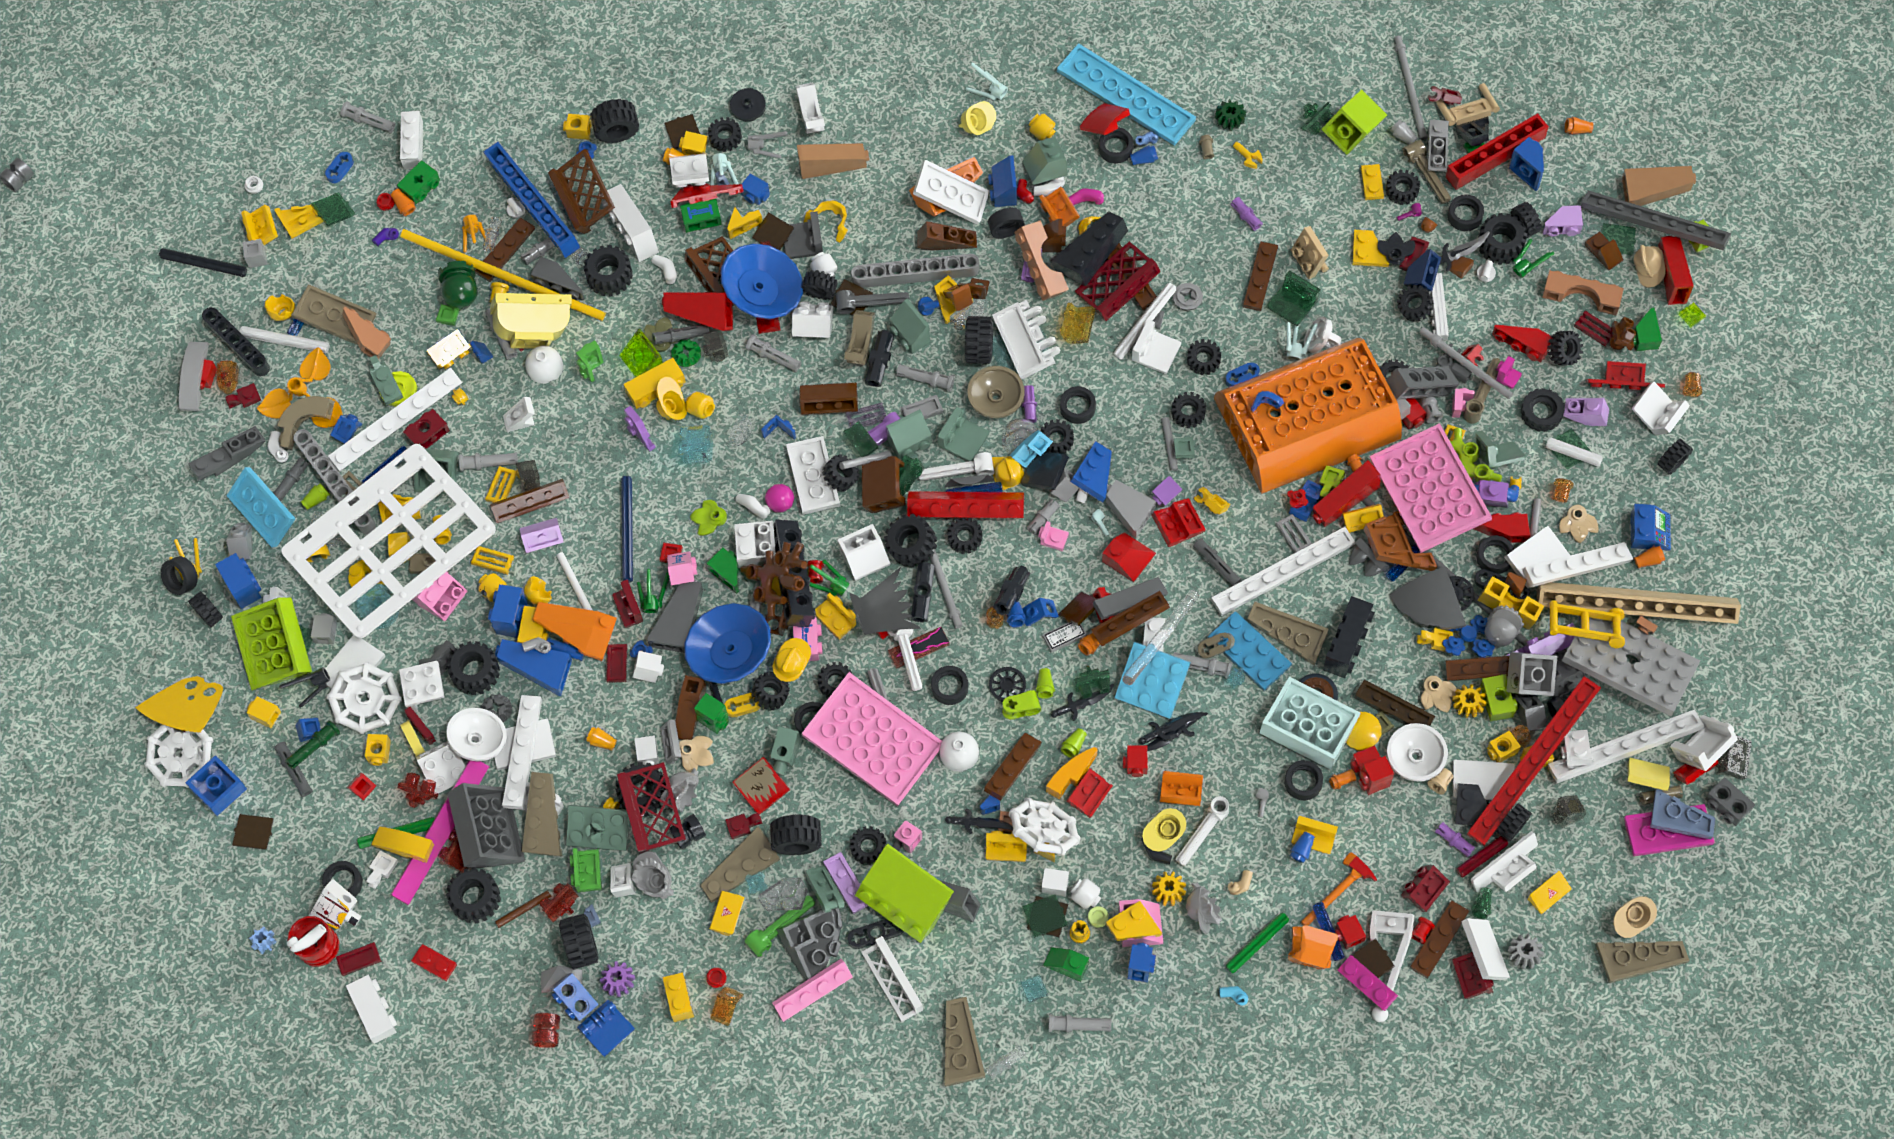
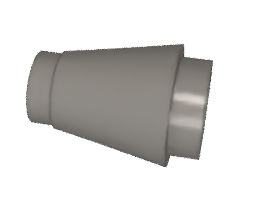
[1390,120,1418,145]

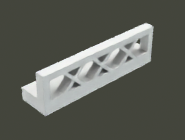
[861,936,923,1022]

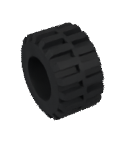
[590,99,639,143]
[1478,213,1527,265]
[584,245,633,297]
[965,316,993,364]
[884,514,937,568]
[447,641,500,695]
[615,762,666,817]
[770,814,822,855]
[446,868,501,924]
[559,913,599,970]

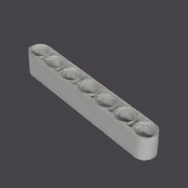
[851,254,980,288]
[294,429,376,534]

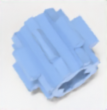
[249,927,277,954]

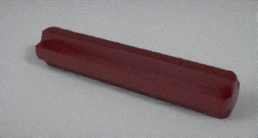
[1456,836,1508,878]

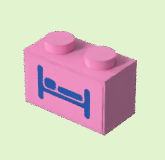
[667,551,697,585]
[793,617,823,661]

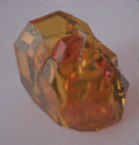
[216,360,239,394]

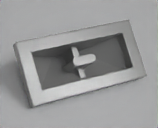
[541,965,582,993]

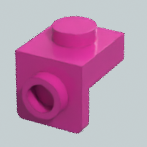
[1496,356,1522,389]

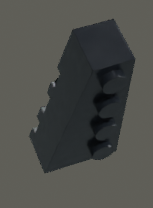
[1051,211,1128,286]
[1323,596,1375,678]

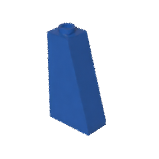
[495,639,572,696]

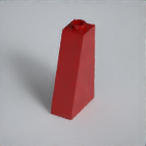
[1658,235,1694,305]
[662,292,733,331]
[1312,460,1381,527]

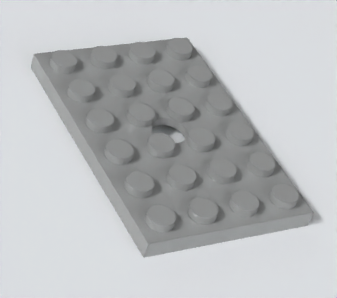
[1562,617,1700,716]

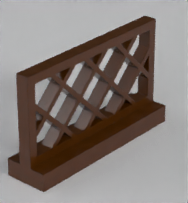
[548,149,615,234]
[684,236,761,306]

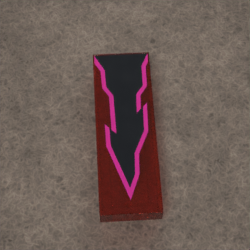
[888,627,950,669]

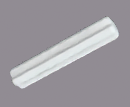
[1546,438,1603,466]

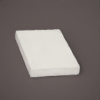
[1504,526,1570,588]
[325,635,386,694]
[495,718,556,771]
[1452,760,1514,802]
[1461,918,1510,980]

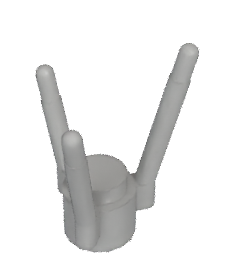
[748,131,787,158]

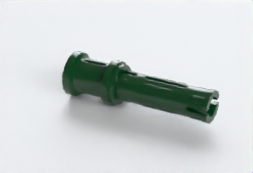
[285,721,340,770]

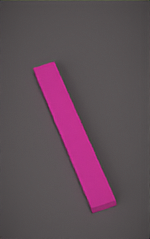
[390,760,489,905]

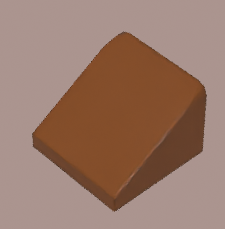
[1450,256,1474,279]
[1505,572,1527,598]

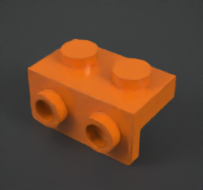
[1039,186,1080,227]
[1160,771,1203,806]

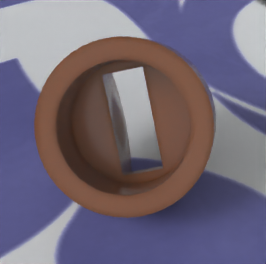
[1421,217,1437,233]

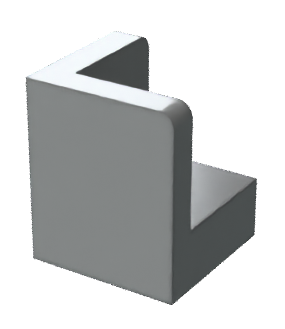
[242,239,268,268]
[1051,468,1079,502]

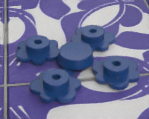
[1442,615,1495,657]

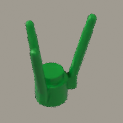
[1512,239,1555,278]
[809,560,850,596]
[637,568,669,613]

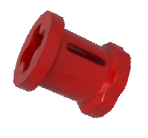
[807,560,824,584]
[1411,917,1435,944]

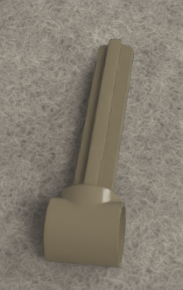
[1402,139,1451,204]
[1464,358,1501,424]

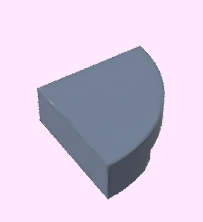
[715,171,730,194]
[584,904,601,928]

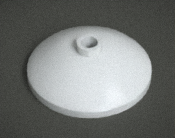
[446,708,507,761]
[1387,723,1448,782]

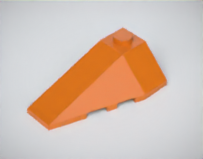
[909,157,983,216]
[532,602,617,661]

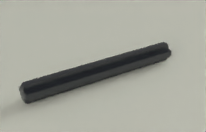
[159,248,247,277]

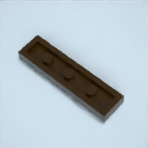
[1354,679,1435,726]

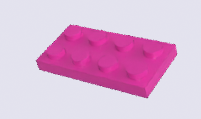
[1624,804,1715,857]

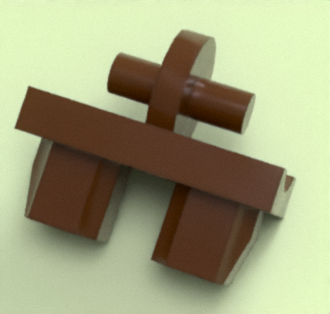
[1609,317,1636,351]

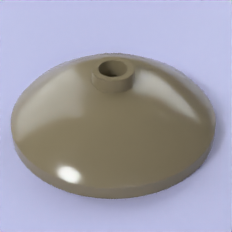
[967,366,1025,418]

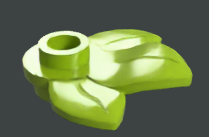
[690,500,727,536]

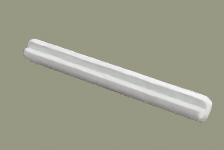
[1114,283,1176,359]
[239,326,330,353]

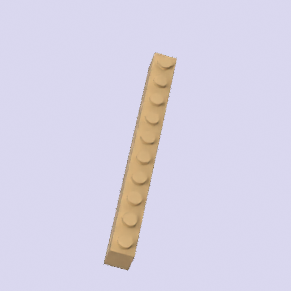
[1536,582,1741,624]

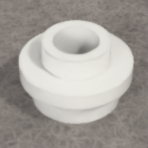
[245,176,263,194]

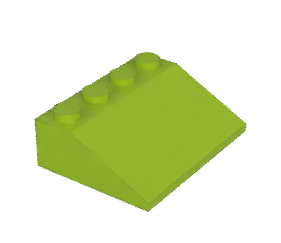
[231,597,312,690]
[855,844,954,943]

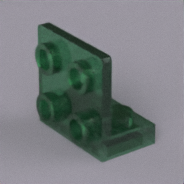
[1267,270,1321,326]

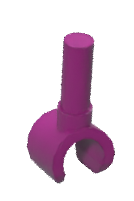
[1397,203,1422,221]

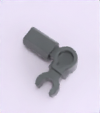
[1436,344,1472,384]

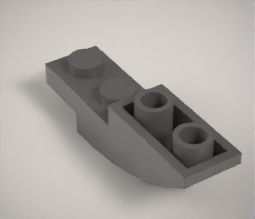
[188,426,265,481]

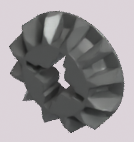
[480,693,512,722]

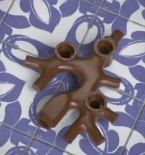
[740,542,807,618]

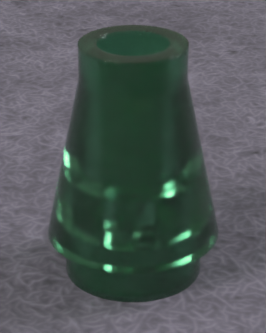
[1471,887,1492,919]

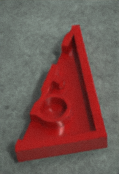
[670,184,743,208]

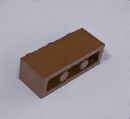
[800,382,858,415]

